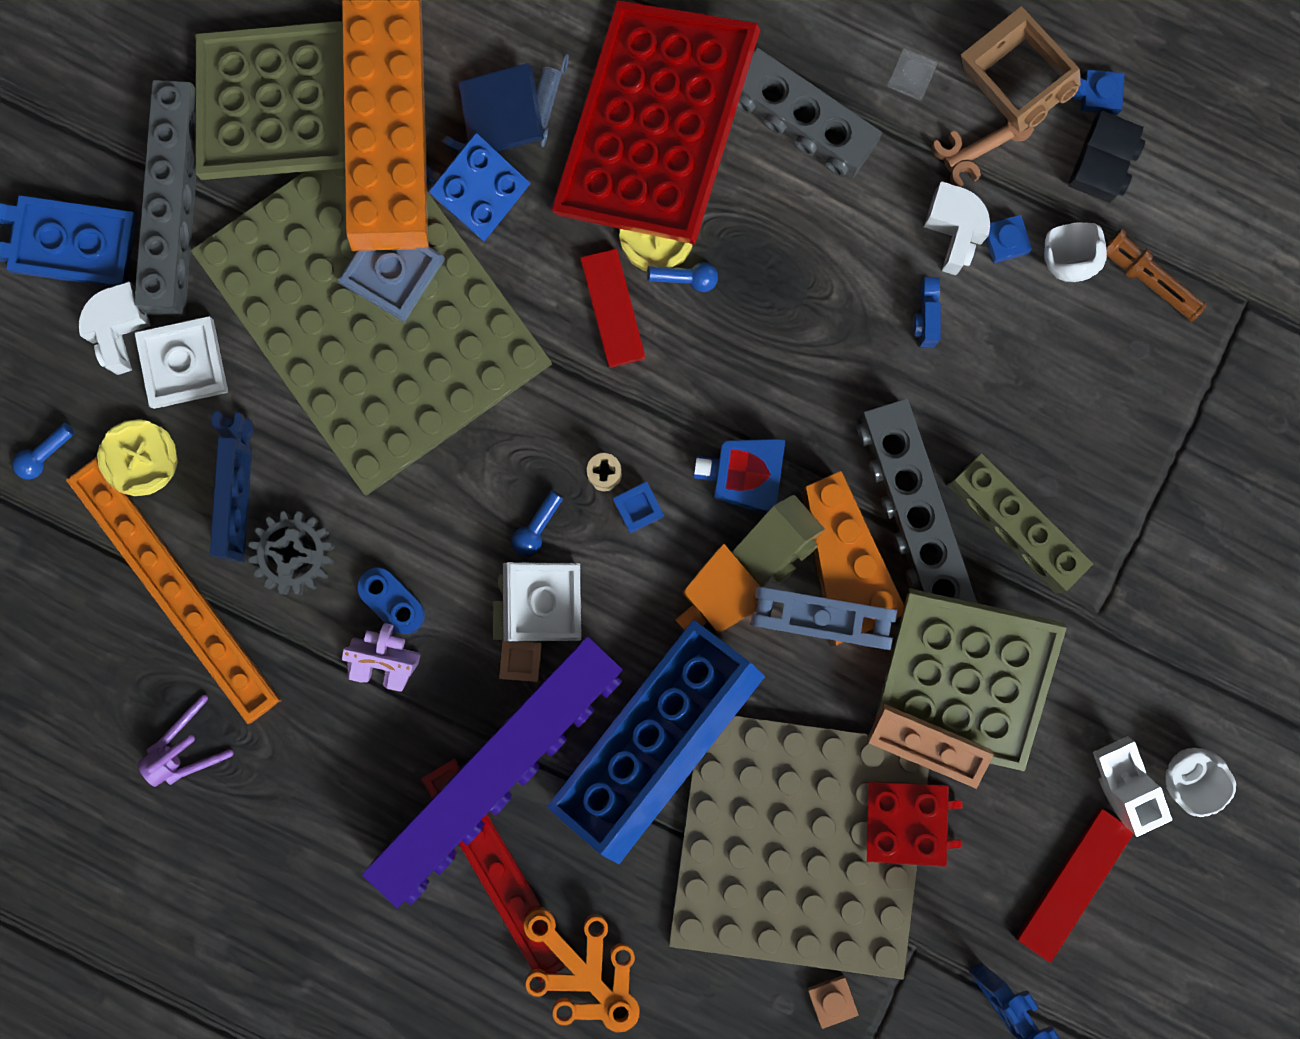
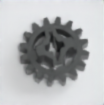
[248,511,335,595]

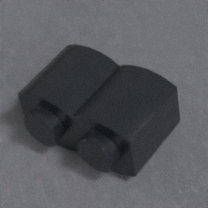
[1068,110,1146,203]

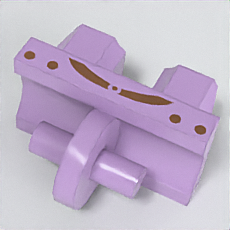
[342,623,421,691]

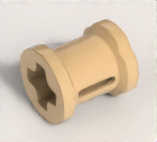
[586,453,622,492]

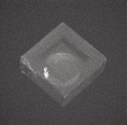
[887,48,938,101]

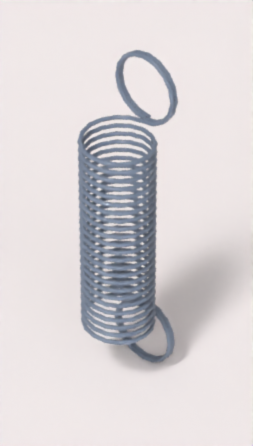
[536,54,569,148]

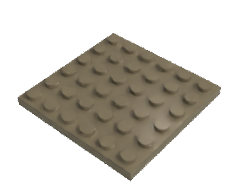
[669,716,929,980]

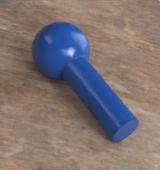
[647,262,718,292]
[12,423,75,480]
[511,490,564,557]

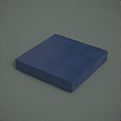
[459,63,544,151]

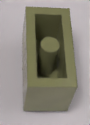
[732,495,825,587]

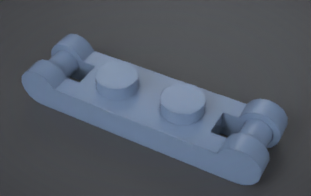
[750,586,897,650]

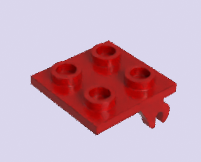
[866,782,963,867]

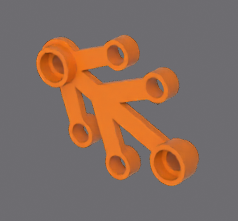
[523,907,640,1032]

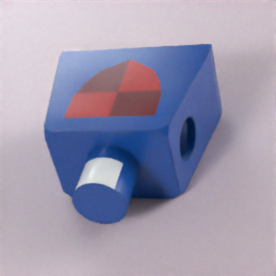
[694,439,785,515]

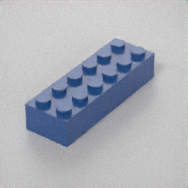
[547,620,765,864]

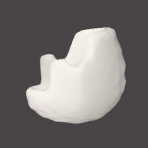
[1044,222,1107,282]
[1165,748,1236,817]

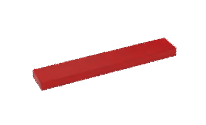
[421,759,566,983]

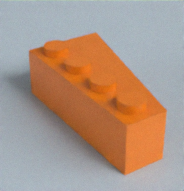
[802,471,904,646]

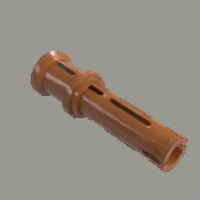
[1106,228,1207,322]

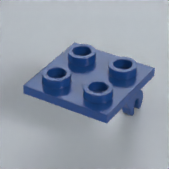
[426,133,531,241]

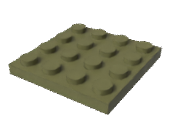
[196,21,345,180]
[872,588,1067,771]

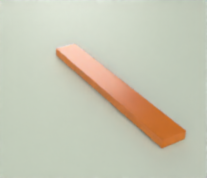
[66,457,281,724]

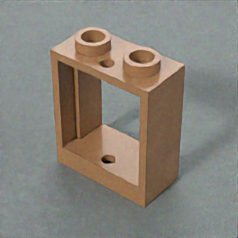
[961,6,1081,133]

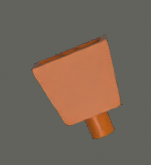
[675,544,761,634]

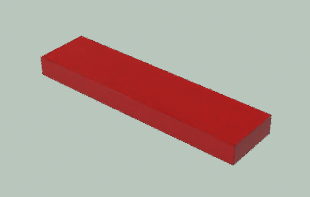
[1015,808,1133,963]

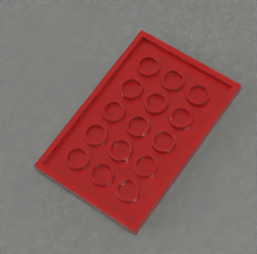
[552,0,760,244]

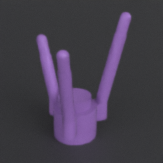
[137,695,234,787]

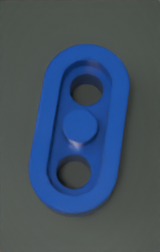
[358,568,425,634]

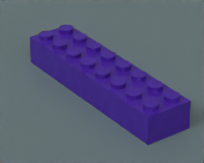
[362,637,623,909]

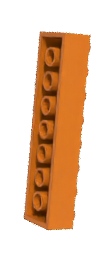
[342,0,429,251]

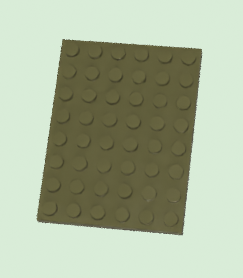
[190,168,552,496]

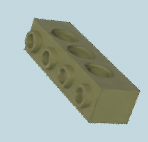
[946,453,1093,594]

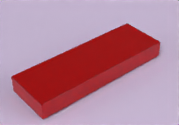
[581,249,646,369]

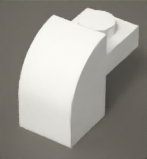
[924,182,990,275]
[79,282,151,375]
[1093,736,1172,837]

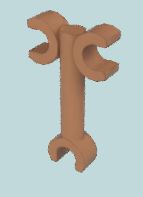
[931,120,1035,188]

